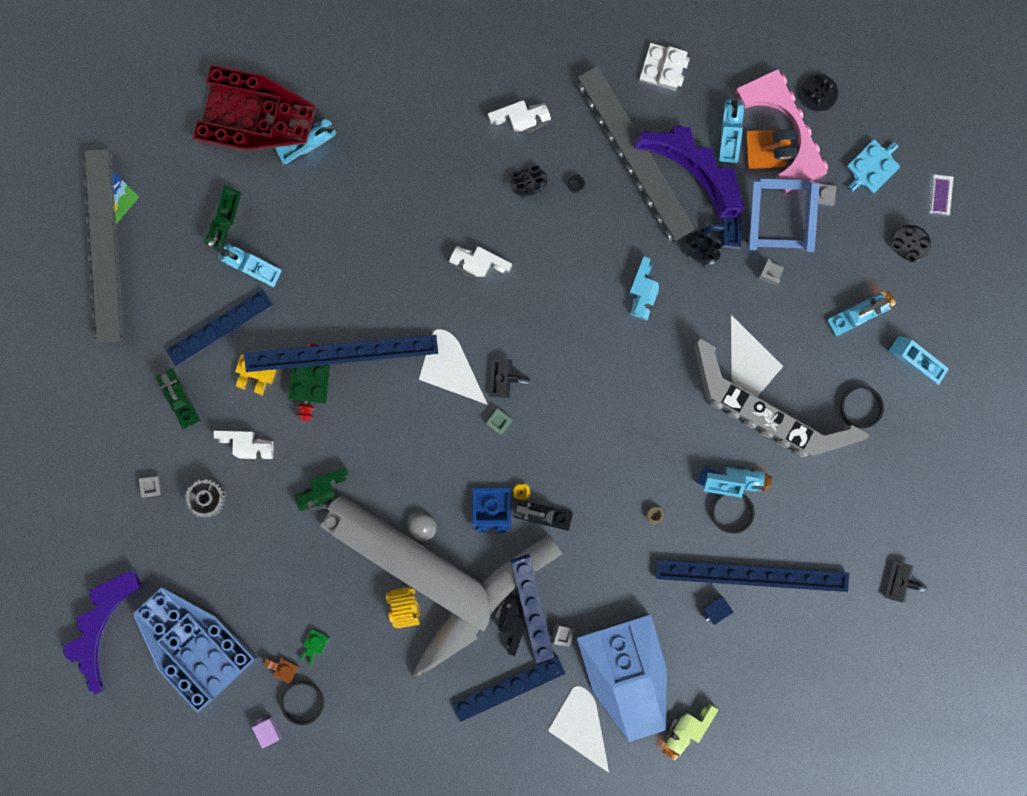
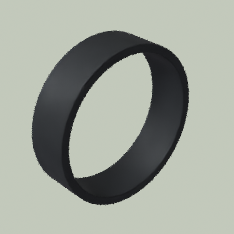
[840,386,884,429]
[711,494,755,534]
[281,681,324,725]

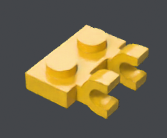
[235,354,277,396]

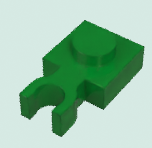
[299,629,330,666]

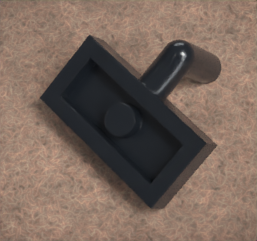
[489,358,530,398]
[885,561,927,603]

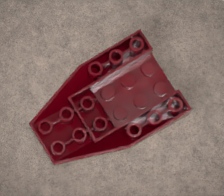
[193,65,316,151]

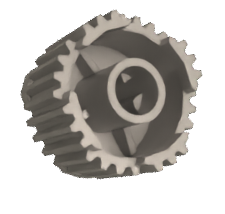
[185,479,227,517]

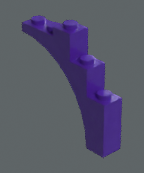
[633,126,744,218]
[63,570,143,695]

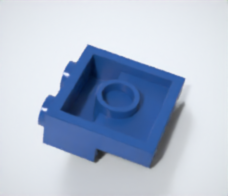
[472,488,511,533]

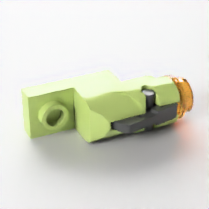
[662,704,718,760]

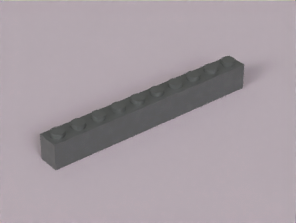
[576,66,695,243]
[82,149,124,343]

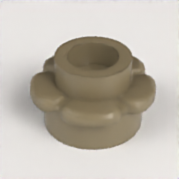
[645,505,664,524]

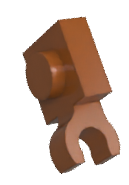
[263,657,299,684]

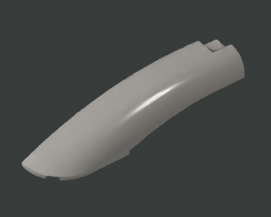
[320,495,491,632]
[412,534,562,678]

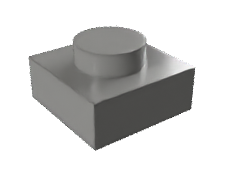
[818,184,837,206]
[139,476,162,498]
[550,623,575,647]

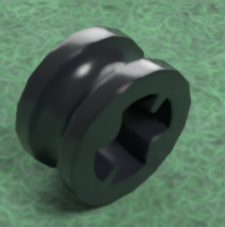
[568,175,585,193]

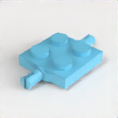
[846,139,901,194]

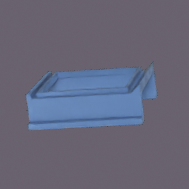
[749,178,820,252]

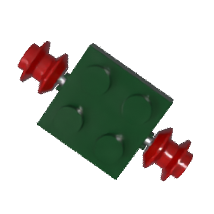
[287,344,330,421]

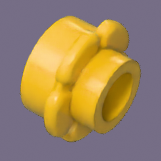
[512,483,531,500]

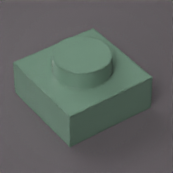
[486,409,513,435]

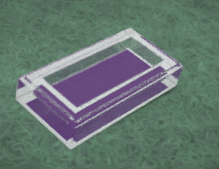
[930,175,954,215]

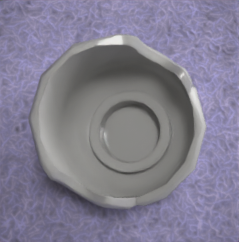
[406,512,436,542]

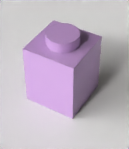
[252,716,282,749]

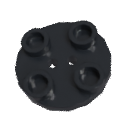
[799,74,838,113]
[510,165,548,199]
[892,225,931,262]
[685,231,722,267]

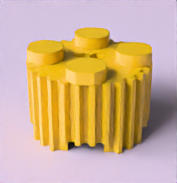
[386,587,420,628]

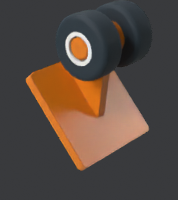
[746,129,797,169]

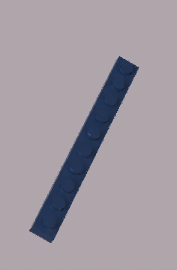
[244,335,438,372]
[655,560,849,592]

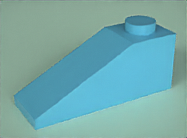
[888,335,949,385]

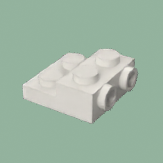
[639,43,690,91]

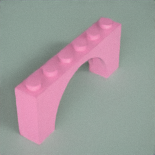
[735,70,828,194]

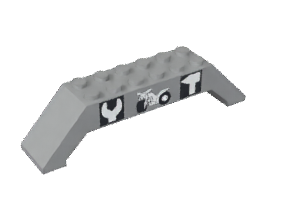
[694,338,869,458]

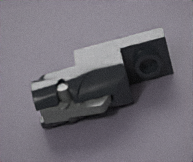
[513,499,573,531]
[495,592,526,656]

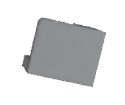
[758,258,784,286]

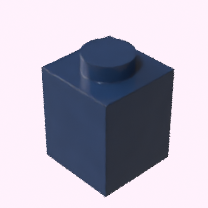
[702,595,734,625]

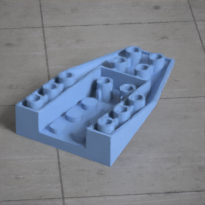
[133,587,258,713]
[576,613,667,742]

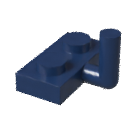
[701,213,741,249]

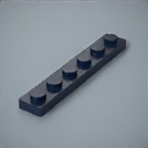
[165,289,273,367]
[510,554,554,664]
[452,656,566,722]

